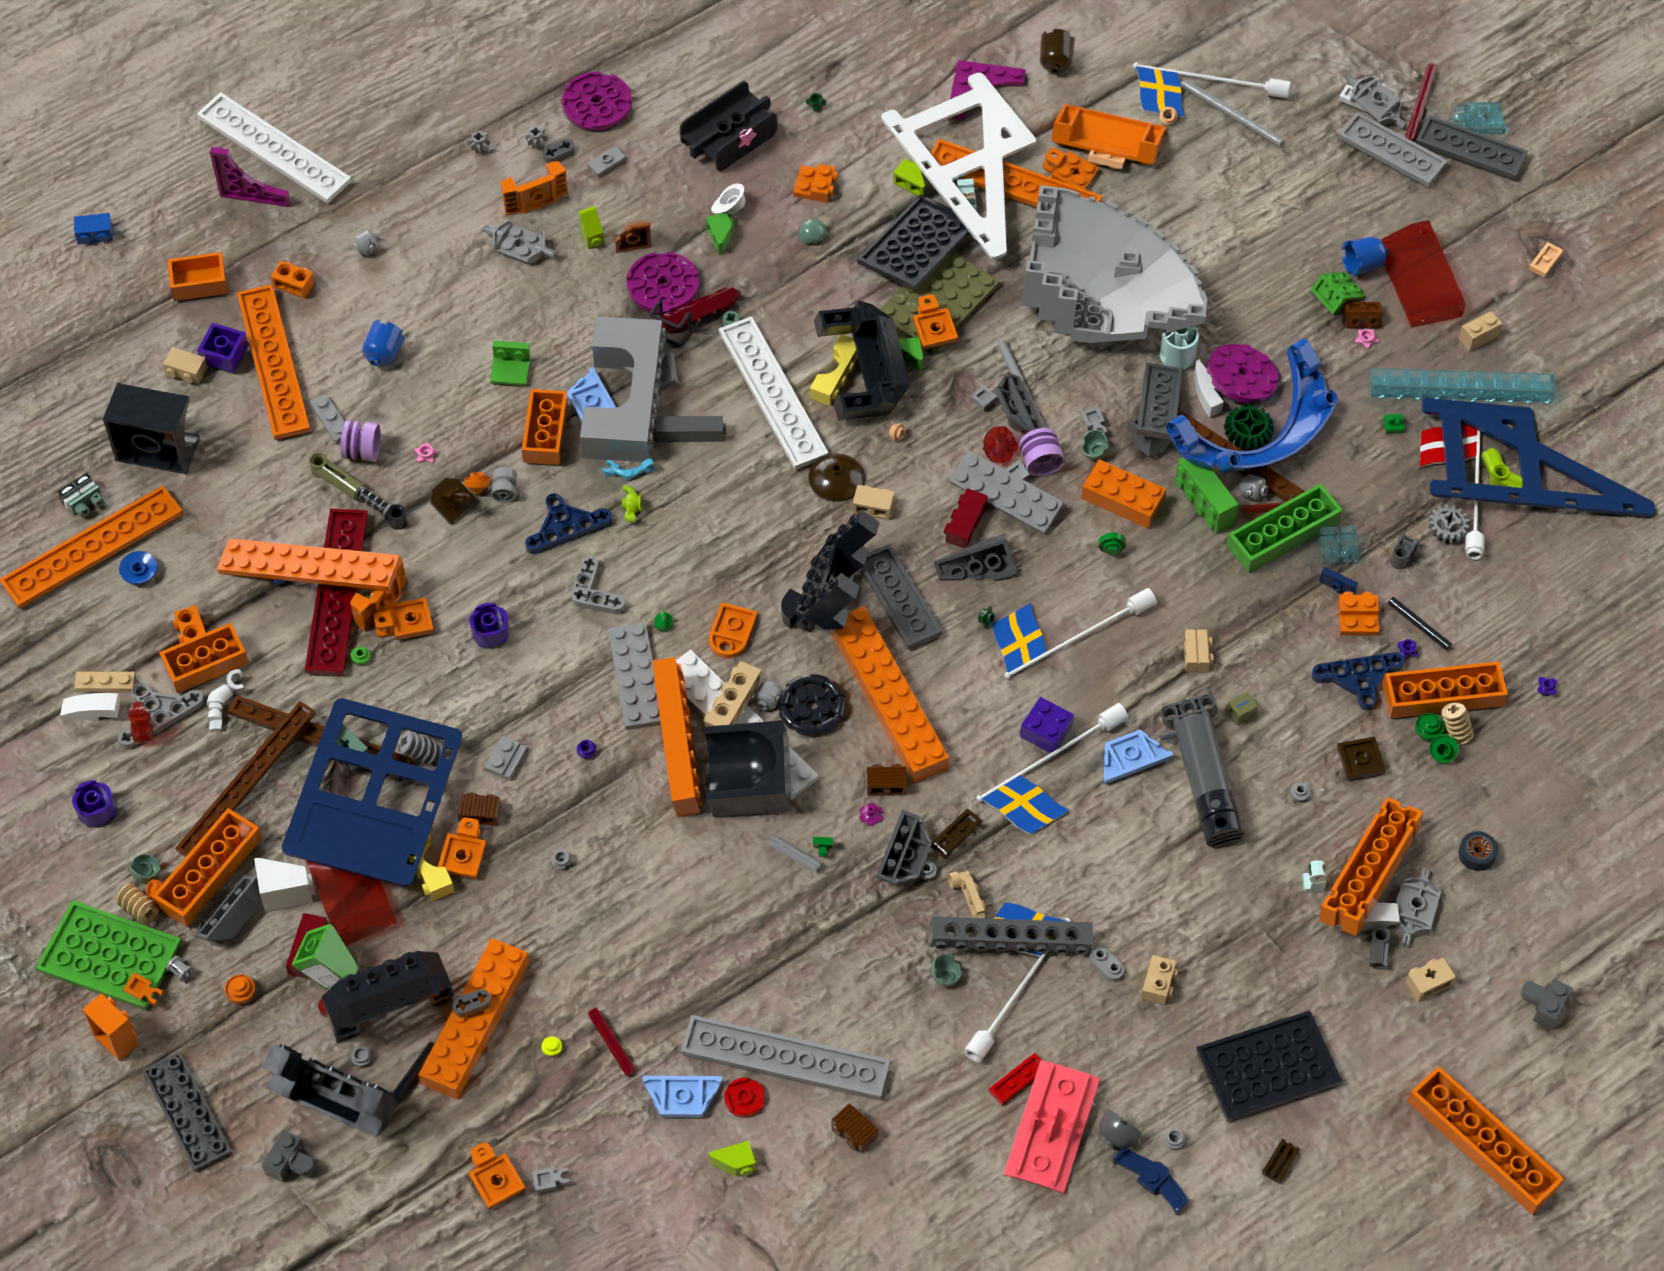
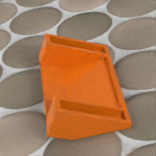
[1051,104,1166,165]

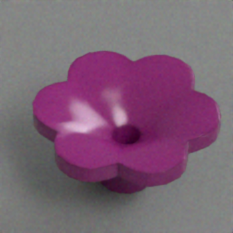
[859,803,883,826]

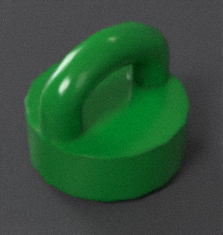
[654,610,673,632]

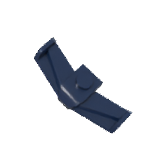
[1113,1148,1190,1215]

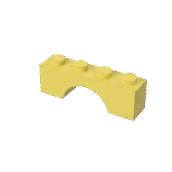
[810,334,859,406]
[409,834,454,901]

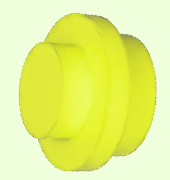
[541,1036,562,1057]

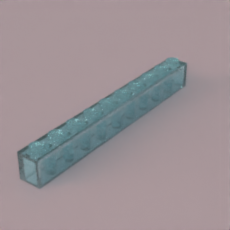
[1368,368,1556,403]

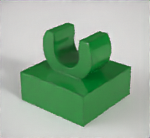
[1383,413,1405,434]
[813,837,833,857]

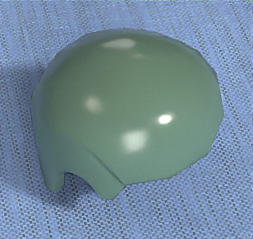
[798,219,827,245]
[1081,430,1110,460]
[130,853,161,883]
[931,954,961,987]

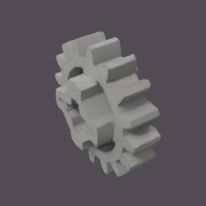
[1428,504,1470,543]

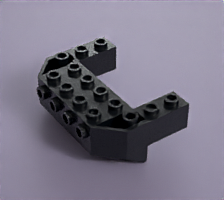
[814,301,910,420]
[796,510,880,630]
[322,951,454,1043]
[262,1043,399,1137]

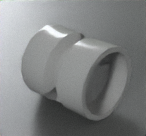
[491,467,517,502]

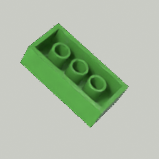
[1175,457,1238,534]

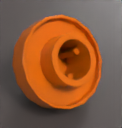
[464,472,492,493]
[225,974,255,1004]

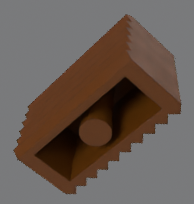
[867,764,907,796]
[457,792,502,826]
[831,1103,879,1153]

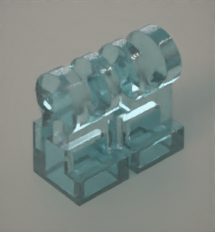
[1317,525,1359,563]

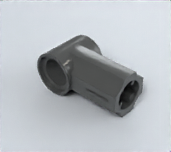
[1369,926,1390,970]

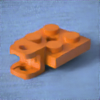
[1042,147,1099,190]
[913,294,958,350]
[373,597,434,640]
[438,817,487,879]
[469,1142,526,1210]

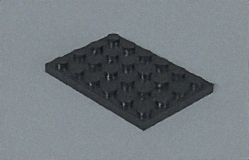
[857,194,971,291]
[1196,1010,1342,1122]

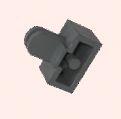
[1521,978,1573,1030]
[262,1130,315,1182]

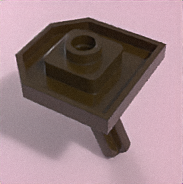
[431,478,477,524]

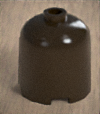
[1040,29,1075,74]

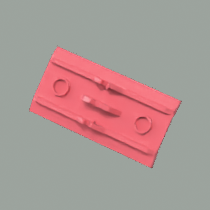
[1004,1060,1100,1194]

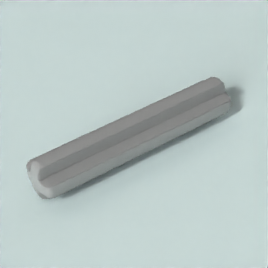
[769,835,822,873]

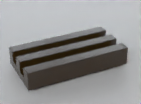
[1261,1138,1300,1184]

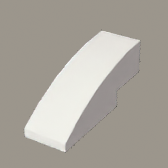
[1195,360,1223,418]
[60,693,120,721]
[1336,903,1401,932]

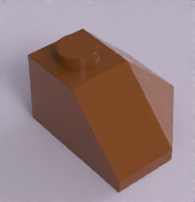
[615,220,651,253]

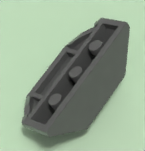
[995,372,1043,433]
[875,810,932,885]
[195,875,258,941]

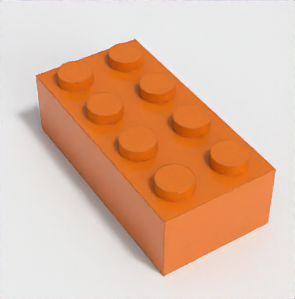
[522,389,569,465]
[1081,459,1166,529]
[159,623,249,694]

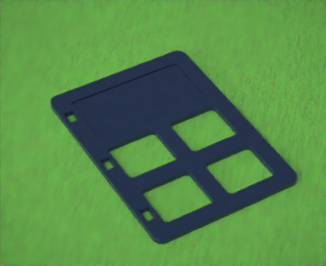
[282,698,462,887]

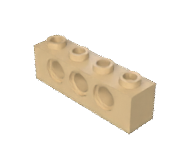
[704,661,761,727]

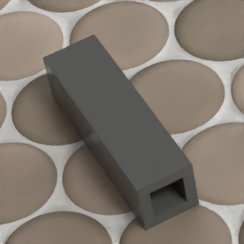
[656,416,727,442]

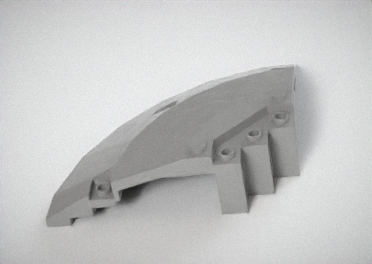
[1022,185,1207,343]

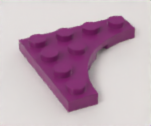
[950,60,1026,120]
[210,147,290,207]

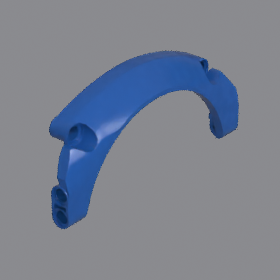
[1166,339,1338,473]

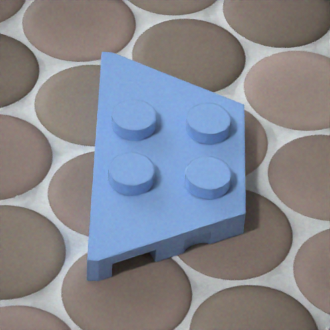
[567,367,616,423]
[1104,730,1173,784]
[642,1076,722,1118]

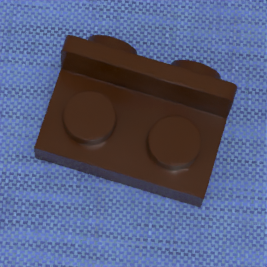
[1344,302,1383,328]

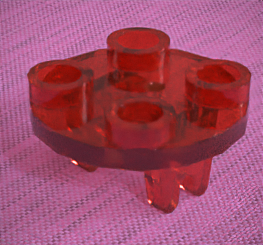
[982,426,1018,463]

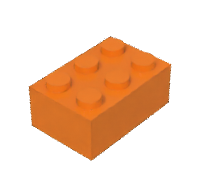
[167,252,228,301]
[82,993,138,1062]

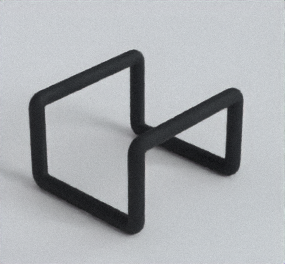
[649,300,692,347]

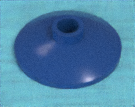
[119,551,157,584]

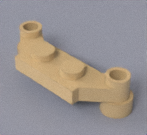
[948,871,986,937]

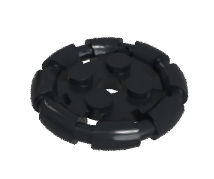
[777,674,847,736]

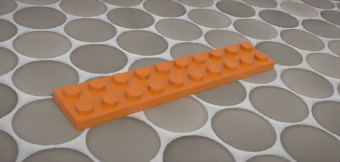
[925,139,1102,207]
[237,284,311,440]
[0,485,184,609]
[216,538,402,591]

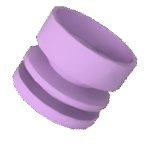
[341,420,381,462]
[1019,428,1065,477]

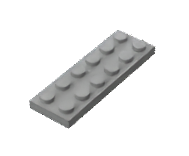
[1338,112,1447,187]
[949,450,1064,535]
[608,622,661,730]

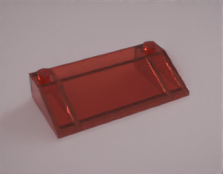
[1380,220,1466,328]
[306,861,398,946]

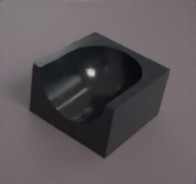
[103,383,200,475]
[704,720,792,817]

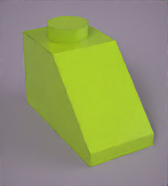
[893,158,925,196]
[578,206,605,249]
[708,1141,756,1177]

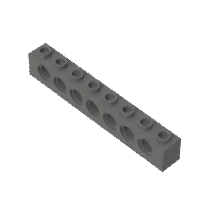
[930,916,1093,954]

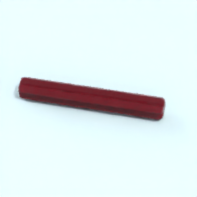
[588,1008,636,1077]

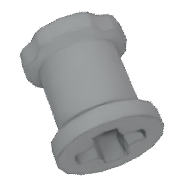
[166,956,193,982]

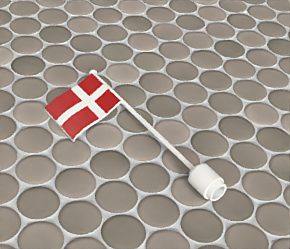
[1419,424,1485,560]

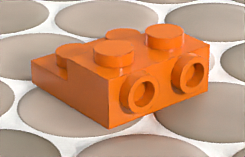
[793,164,838,203]
[1337,592,1379,636]

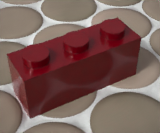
[944,488,988,548]
[286,913,328,979]

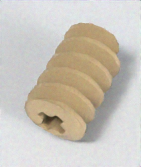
[1442,703,1474,744]
[116,883,159,925]

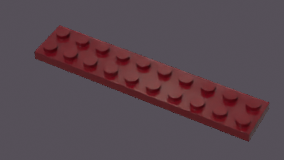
[304,508,368,676]

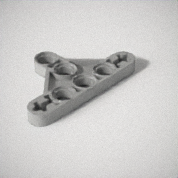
[118,683,204,750]

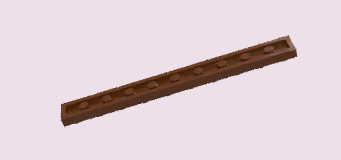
[1177,409,1306,502]
[228,695,413,765]
[175,701,316,857]

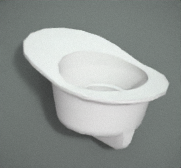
[711,183,746,214]

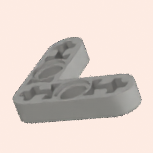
[571,556,625,614]

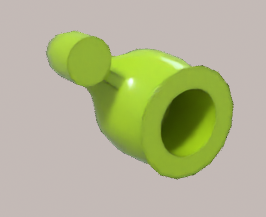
[622,485,642,522]

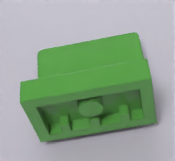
[1311,272,1365,314]
[490,341,531,386]

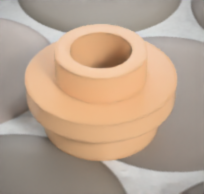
[1160,107,1177,125]
[889,423,906,441]

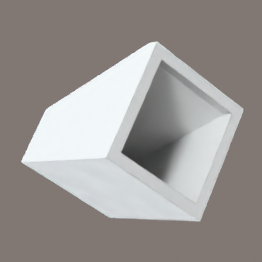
[254,858,315,912]

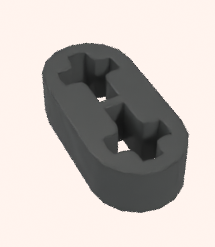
[543,139,574,163]
[453,989,491,1018]

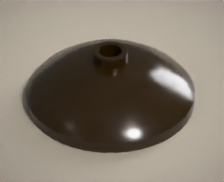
[809,453,864,502]

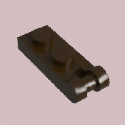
[930,808,982,859]

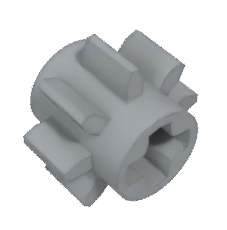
[525,126,547,148]
[468,131,490,153]

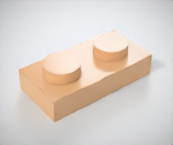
[1088,150,1126,169]
[1529,242,1563,278]

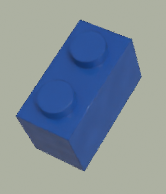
[74,213,113,244]

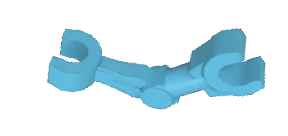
[602,458,655,480]

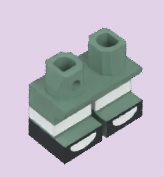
[57,473,104,518]

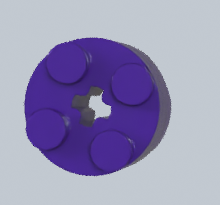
[469,603,510,648]
[72,780,116,828]

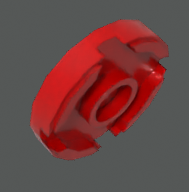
[724,1077,765,1118]

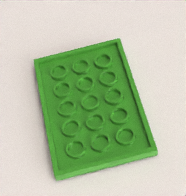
[35,900,182,1010]

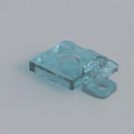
[1450,102,1506,134]

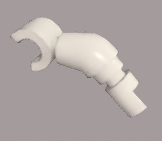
[207,669,245,731]

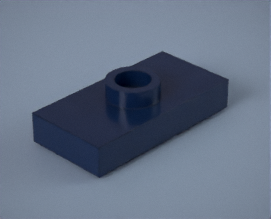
[1319,567,1359,595]

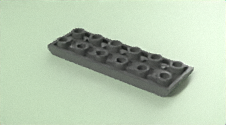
[142,1051,232,1171]

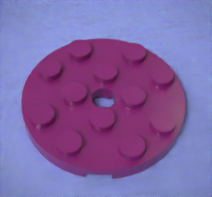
[561,72,632,131]
[627,252,699,314]
[1207,344,1279,403]

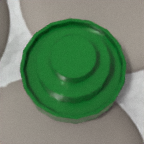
[1098,532,1126,555]
[1415,713,1445,741]
[1430,734,1459,763]

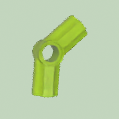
[1481,448,1522,488]

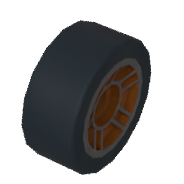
[1458,831,1498,871]

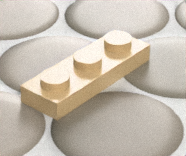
[74,672,136,692]

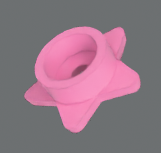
[738,128,756,147]
[1355,329,1379,349]
[414,443,439,463]

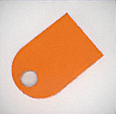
[709,602,758,658]

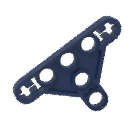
[525,493,612,554]
[1311,652,1405,710]

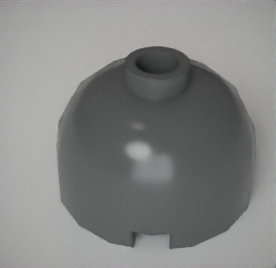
[1099,1110,1142,1149]

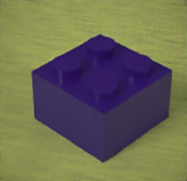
[197,323,249,373]
[1020,697,1074,753]

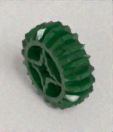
[1224,404,1274,451]

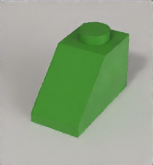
[706,212,735,255]

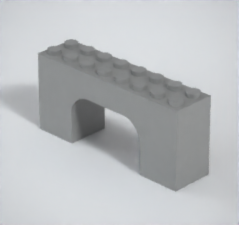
[580,316,666,462]

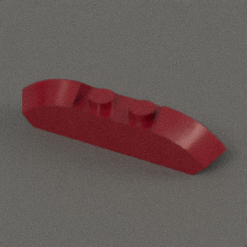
[662,286,742,332]

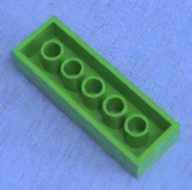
[1226,483,1343,573]

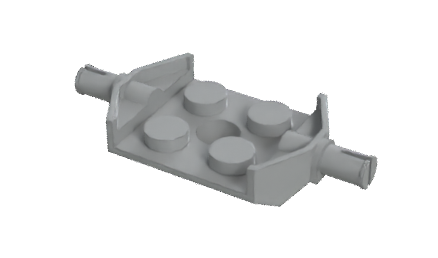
[1345,74,1407,129]
[483,219,556,264]
[1393,868,1441,947]

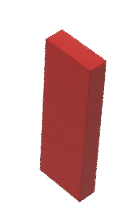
[988,1053,1043,1106]

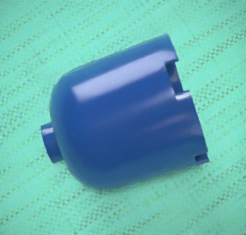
[1342,237,1388,276]
[362,320,406,366]

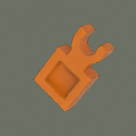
[123,972,163,1006]

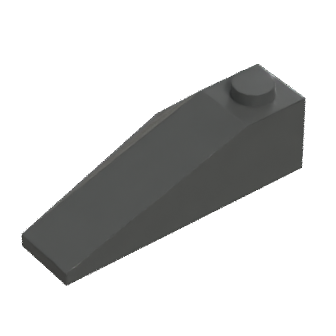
[933,533,1017,579]

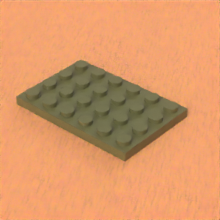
[880,252,1000,354]

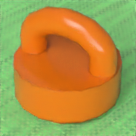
[146,879,163,899]

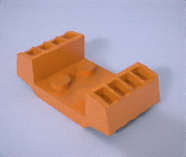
[500,161,568,215]
[350,558,407,632]

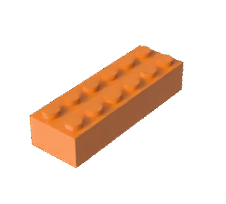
[1382,661,1508,718]
[152,808,262,927]

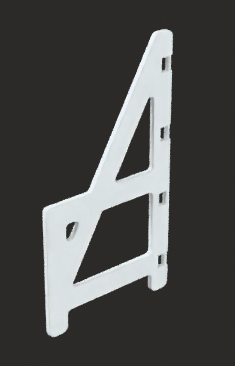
[881,73,1036,259]

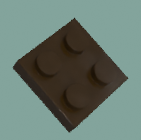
[1337,736,1386,780]

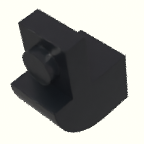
[781,589,815,632]

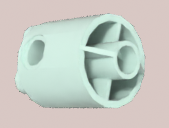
[1160,325,1199,370]

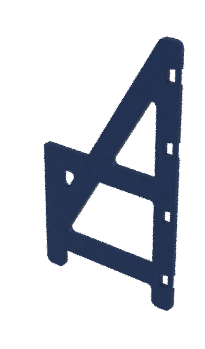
[1421,398,1655,517]

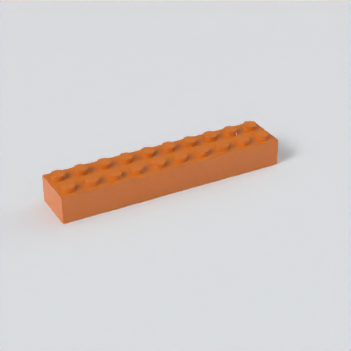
[829,606,949,784]

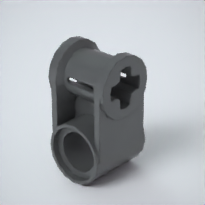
[1390,532,1420,569]

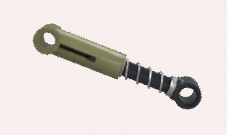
[309,452,407,530]

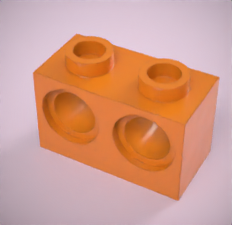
[271,261,315,299]
[172,605,206,643]

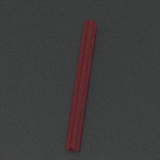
[1405,63,1437,142]

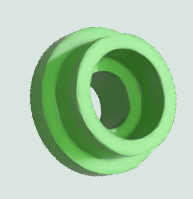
[351,646,370,665]

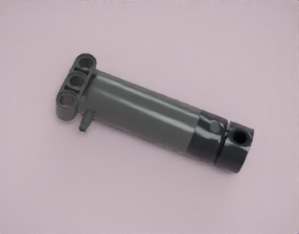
[1160,694,1245,848]

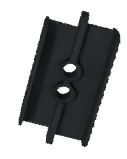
[680,81,778,171]

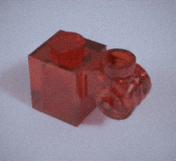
[128,702,154,744]

